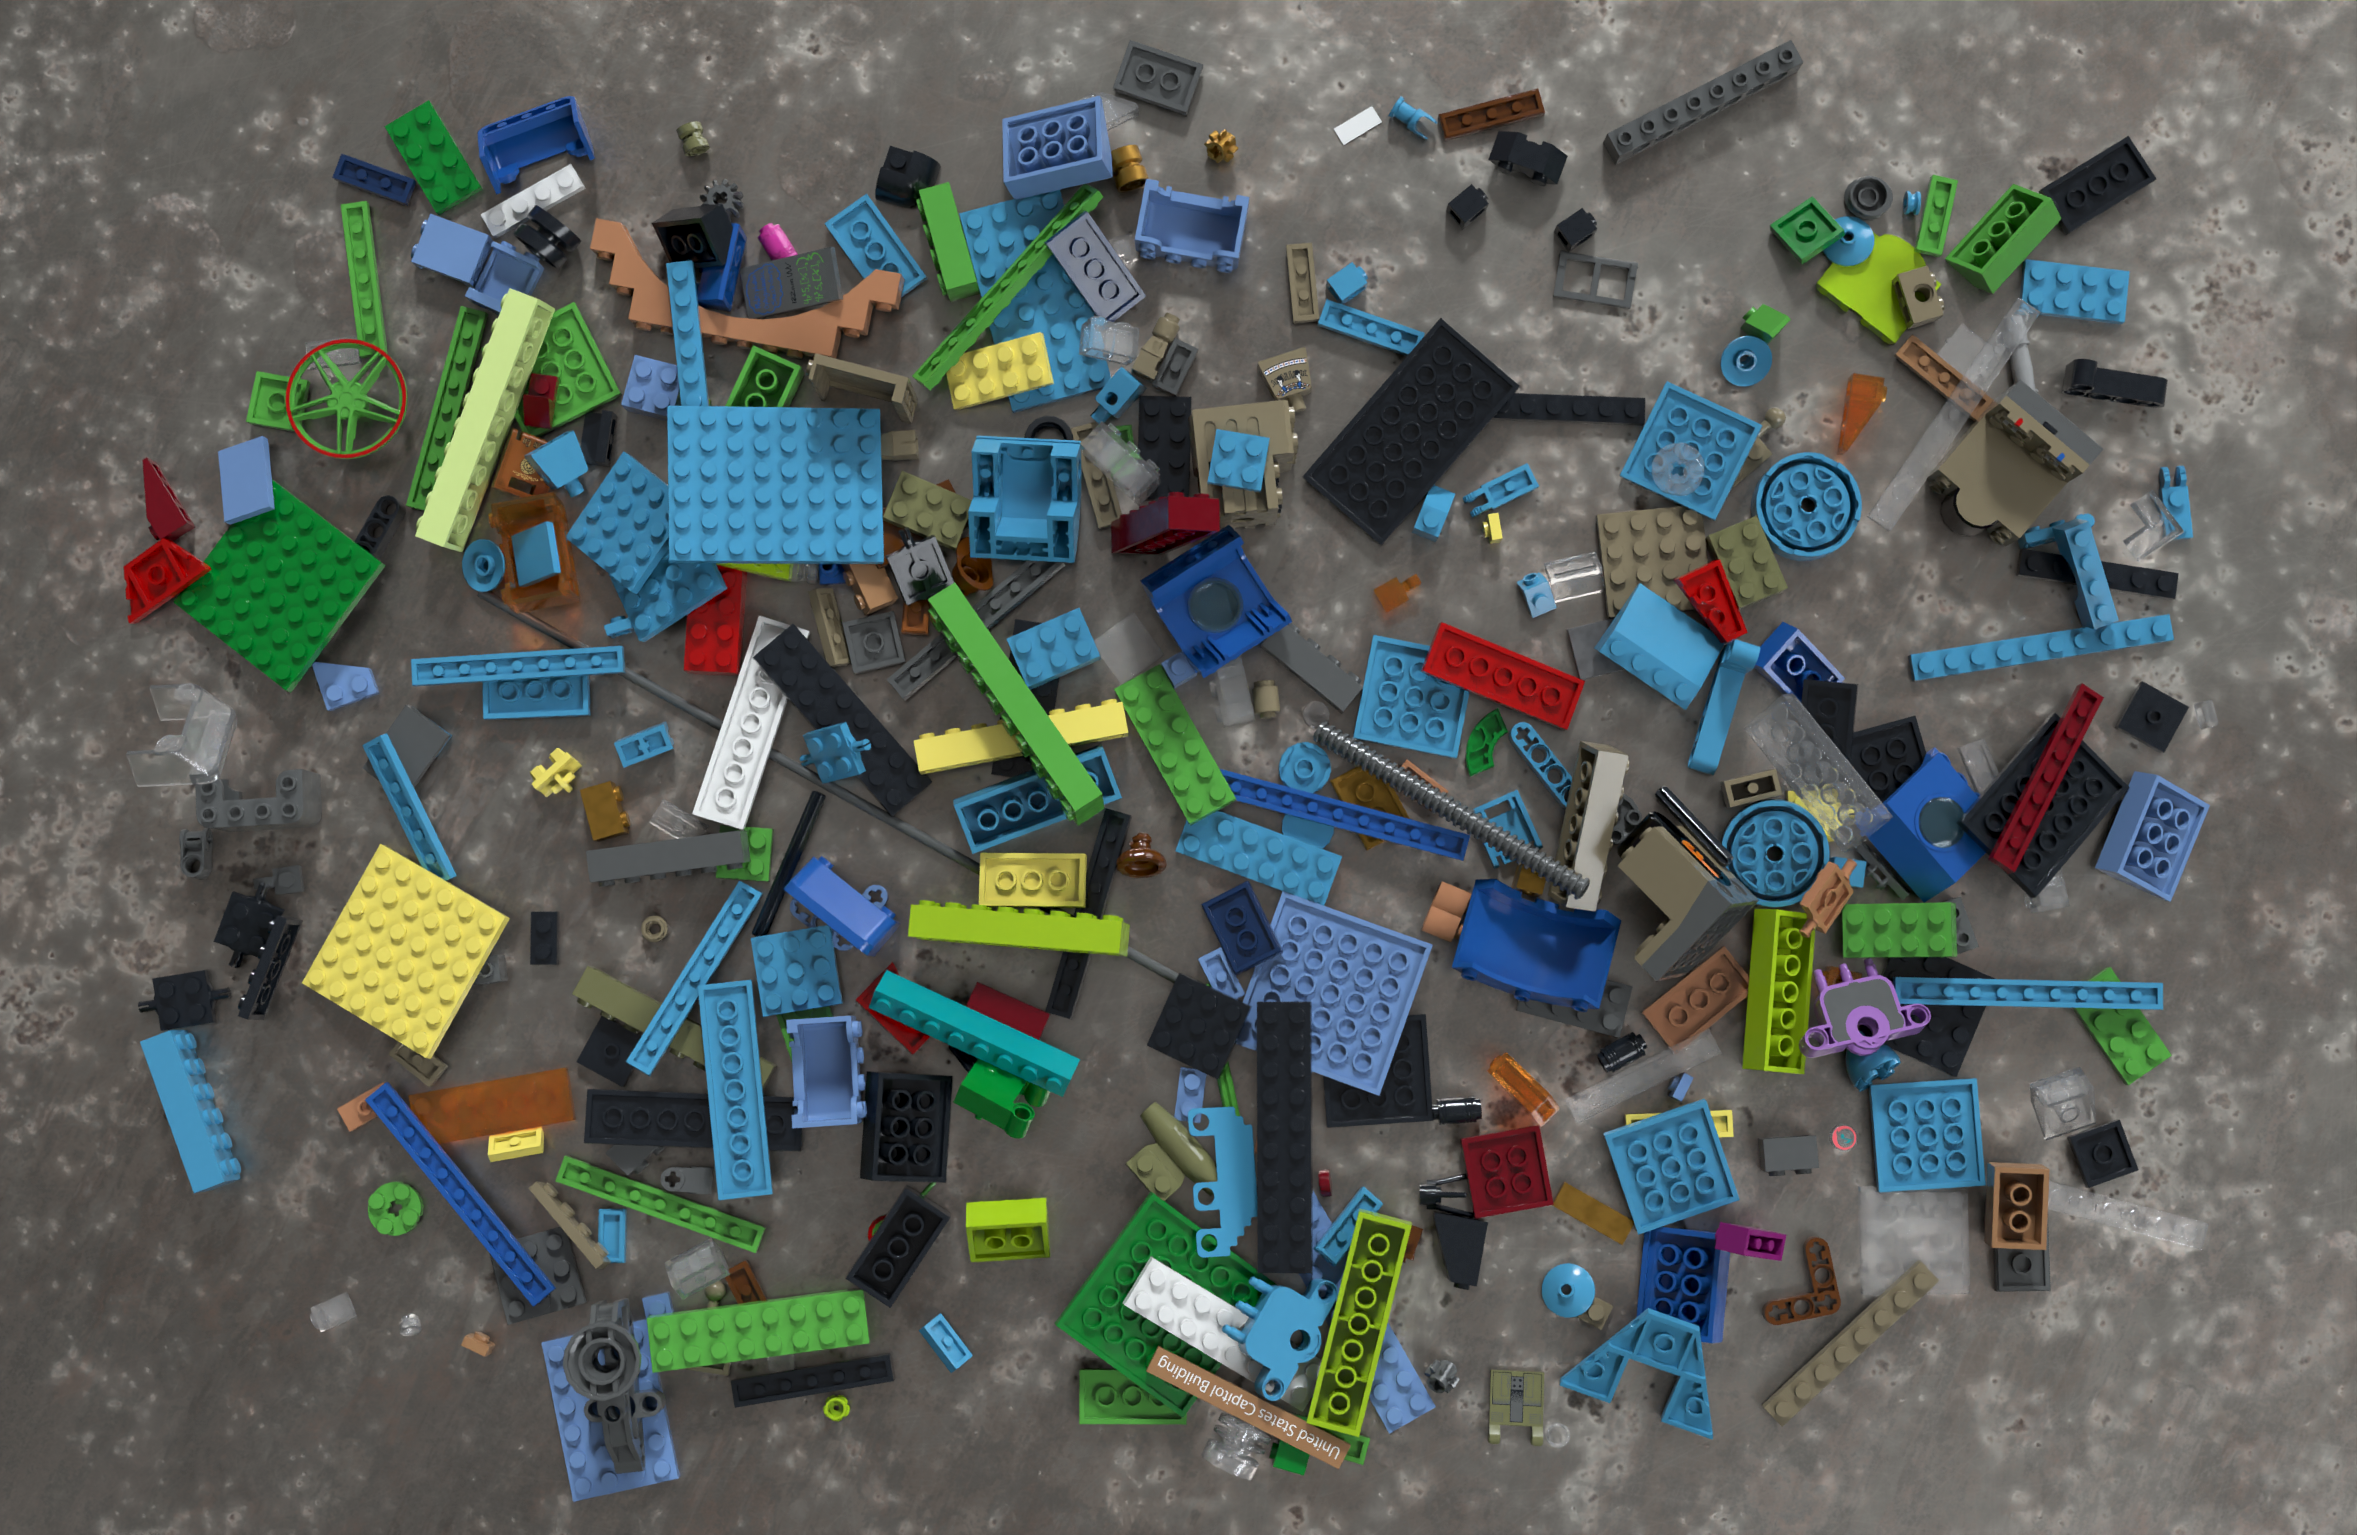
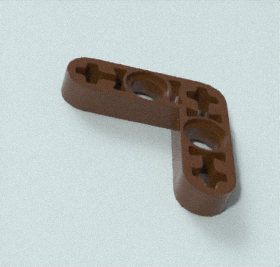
[1762,1237,1841,1325]

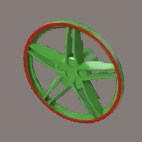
[285,339,408,459]

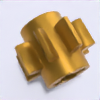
[1204,129,1238,163]

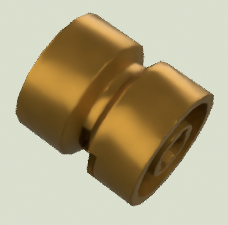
[1111,145,1149,192]

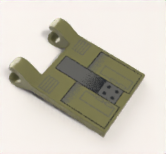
[1488,1370,1544,1446]

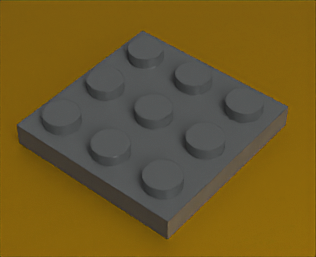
[489,1227,587,1325]

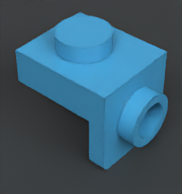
[1517,572,1557,618]

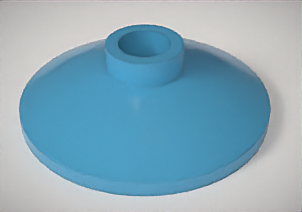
[1823,216,1874,266]
[1720,336,1772,386]
[462,539,505,592]
[1542,1263,1595,1318]

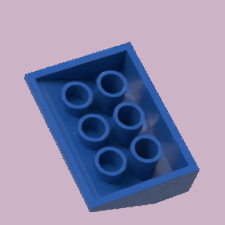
[1637,1226,1730,1343]

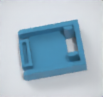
[1474,790,1543,869]

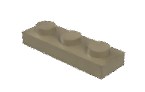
[1286,243,1319,324]
[808,588,851,667]

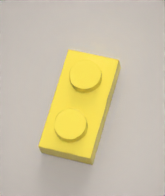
[488,1126,544,1162]

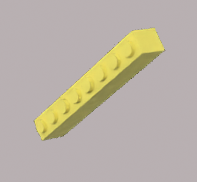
[913,699,1129,775]

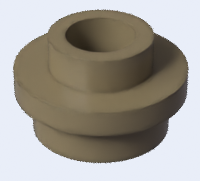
[641,916,668,942]

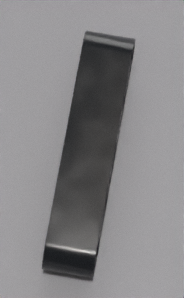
[355,495,406,560]

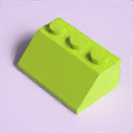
[966,1198,1050,1262]

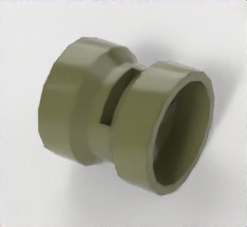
[676,121,710,157]

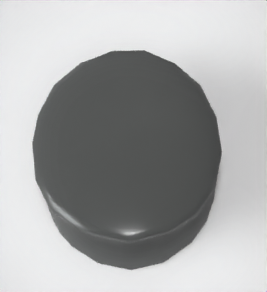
[1844,176,1893,220]

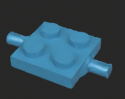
[800,722,871,784]

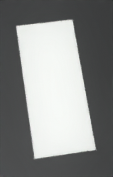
[1334,106,1382,145]

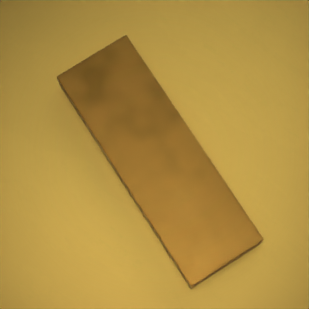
[1552,1182,1634,1245]

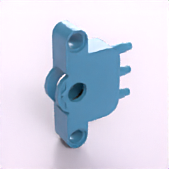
[1222,1277,1338,1401]

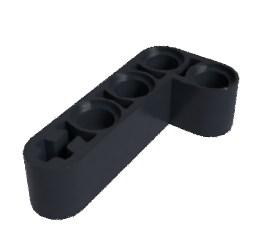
[2062,359,2168,408]

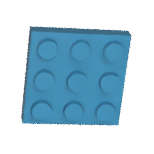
[751,925,843,1017]

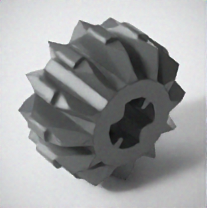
[699,179,744,222]

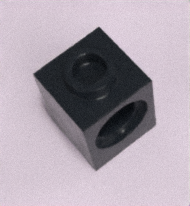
[1446,184,1489,230]
[1554,208,1597,252]

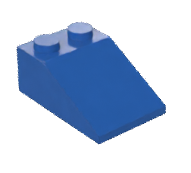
[1754,622,1845,710]

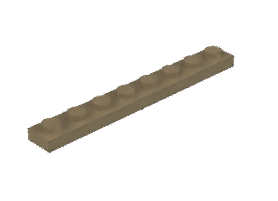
[1762,1260,1939,1427]

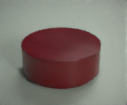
[1318,1170,1332,1197]

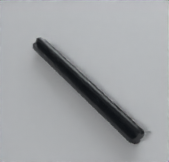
[752,791,826,937]

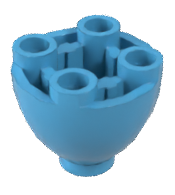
[1846,1031,1901,1092]

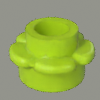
[823,1395,850,1422]

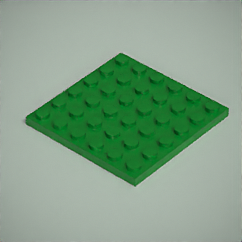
[174,479,386,693]
[1054,1192,1277,1417]

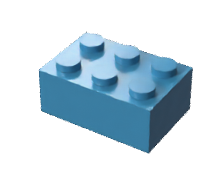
[1006,608,1101,690]

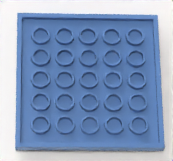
[1236,891,1433,1096]

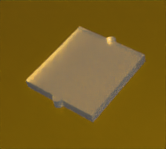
[1937,323,1998,383]

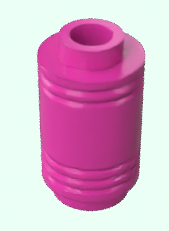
[757,223,798,261]

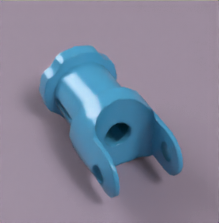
[1388,96,1437,139]

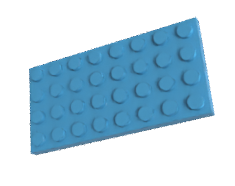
[959,190,1111,413]

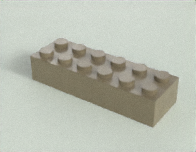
[1548,741,1629,912]

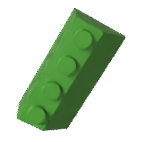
[1945,184,2062,294]

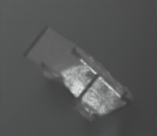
[126,683,238,787]

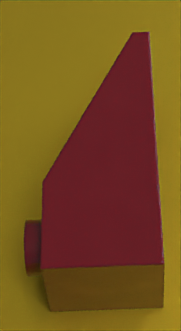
[142,457,195,541]

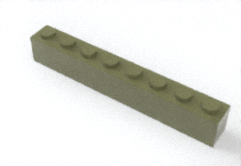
[572,966,777,1092]

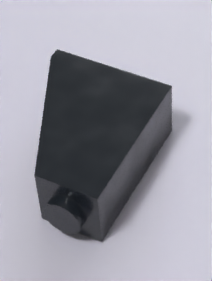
[1432,1211,1488,1290]

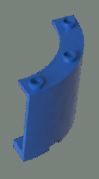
[1452,879,1622,1012]

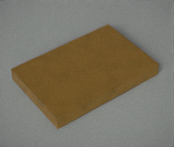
[1330,766,1410,851]

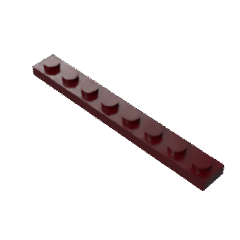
[1988,683,2104,874]

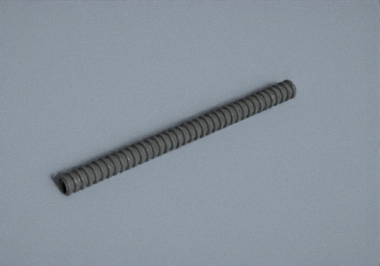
[1313,721,1590,900]

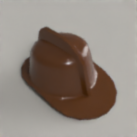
[952,537,993,596]

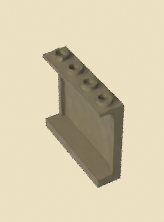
[806,353,918,424]

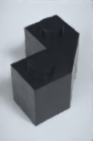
[1488,131,1568,187]

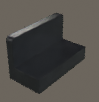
[580,410,617,467]

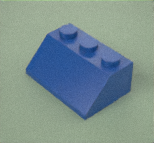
[696,223,747,312]

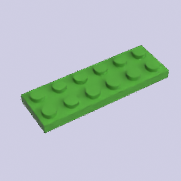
[1114,664,1236,826]

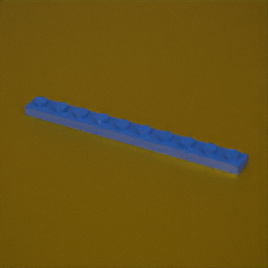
[1220,769,1470,861]
[365,1082,556,1307]

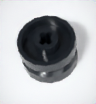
[513,205,581,270]

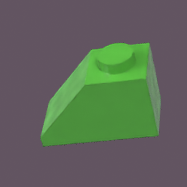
[1741,304,1791,345]

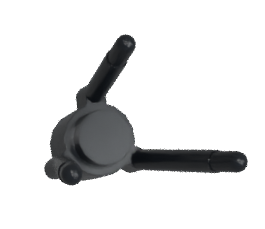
[1420,1173,1474,1218]

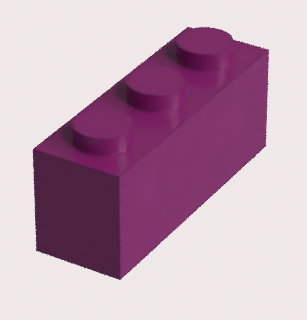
[1715,1222,1786,1261]

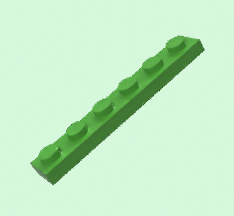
[341,201,388,359]

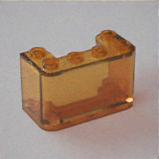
[488,492,580,614]

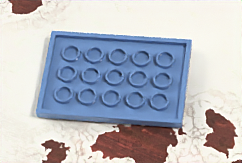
[542,1319,680,1502]

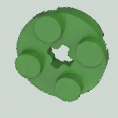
[368,1182,424,1236]

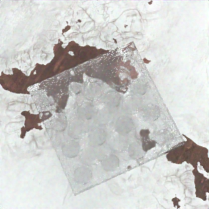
[1858,1186,1970,1295]

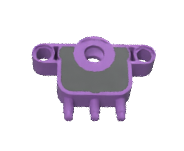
[1799,958,1931,1058]

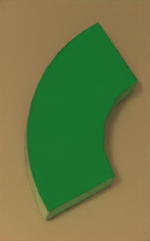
[1465,708,1508,777]

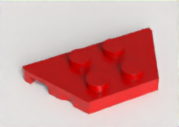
[124,538,212,624]

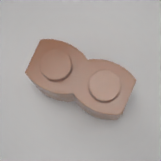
[1421,881,1472,943]

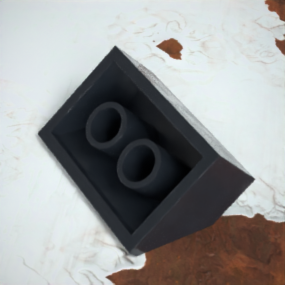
[652,204,733,268]

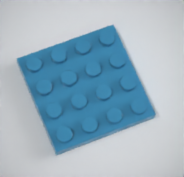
[1620,381,1762,521]
[565,451,669,594]
[608,548,727,642]
[1353,635,1470,759]
[1868,1078,1986,1192]
[1603,1099,1740,1235]

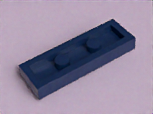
[332,154,417,206]

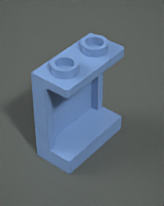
[411,214,493,289]
[465,241,545,315]

